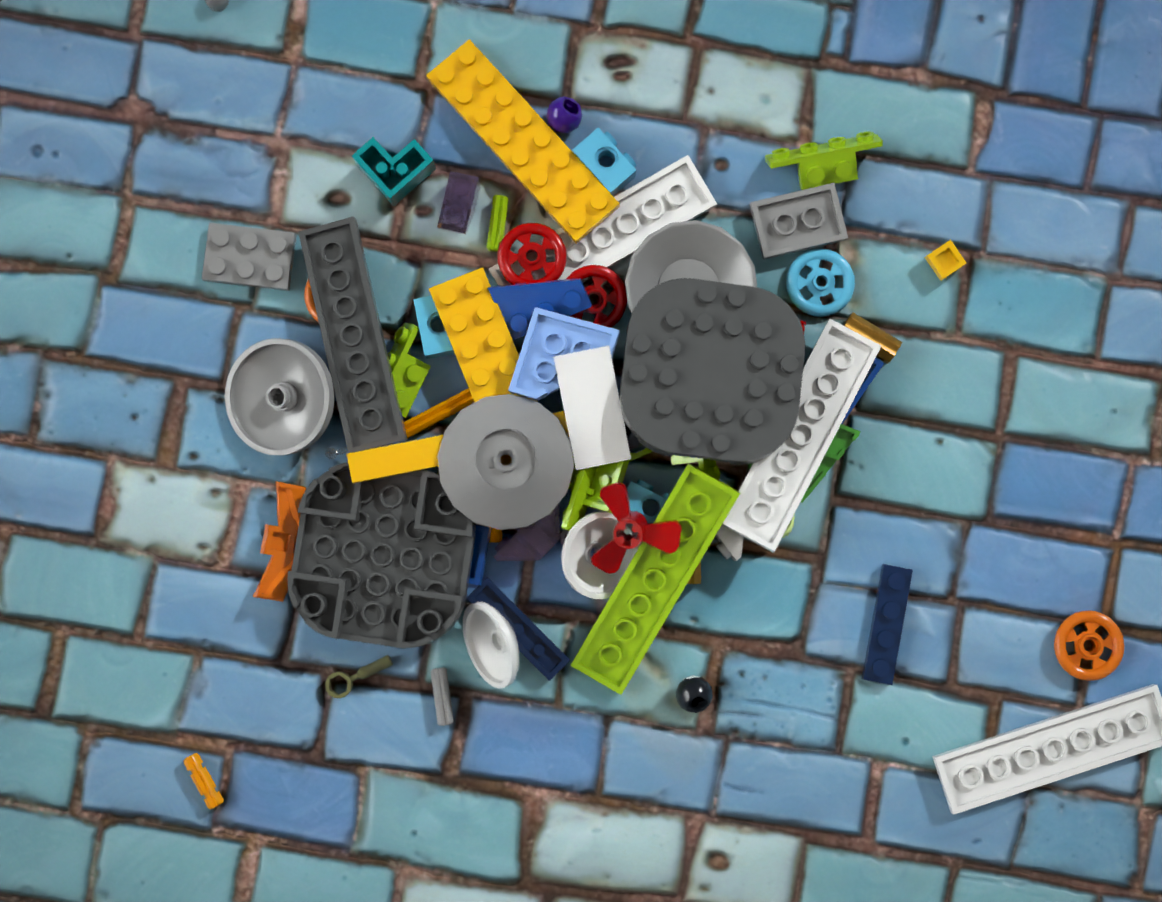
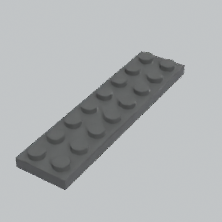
[298,216,408,453]

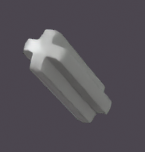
[431,667,454,726]

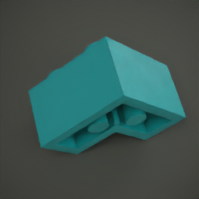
[352,137,437,206]

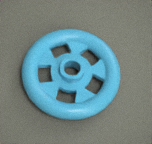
[786,248,855,317]

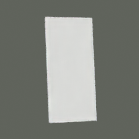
[554,346,631,470]

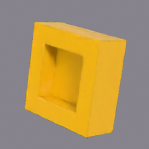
[925,240,967,281]

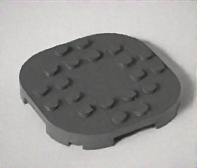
[619,278,805,465]
[288,462,476,648]

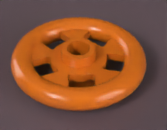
[1054,610,1124,681]

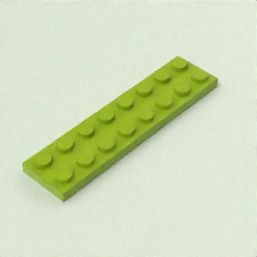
[570,463,740,695]

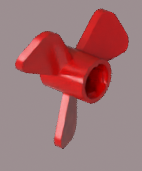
[591,482,682,574]

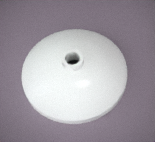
[561,511,641,599]
[463,602,519,689]

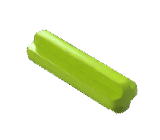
[487,195,508,252]

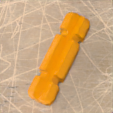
[183,753,223,809]

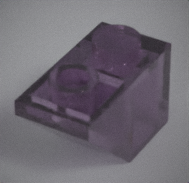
[437,171,481,235]

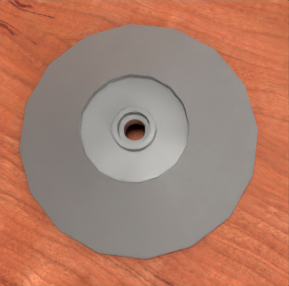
[625,220,758,313]
[437,394,574,530]

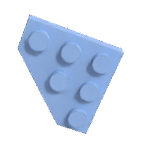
[508,307,620,401]

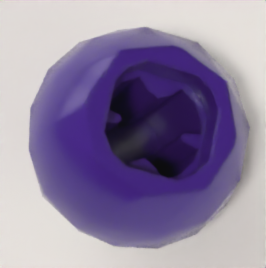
[546,97,583,134]

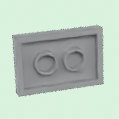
[749,183,848,260]
[202,223,297,291]

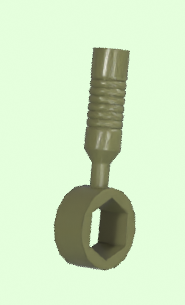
[325,655,393,698]

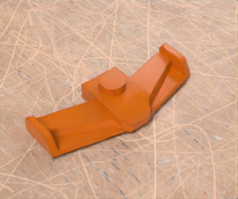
[252,481,306,602]

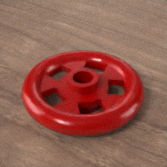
[497,223,567,285]
[566,265,627,328]

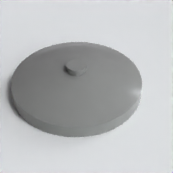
[225,338,335,456]

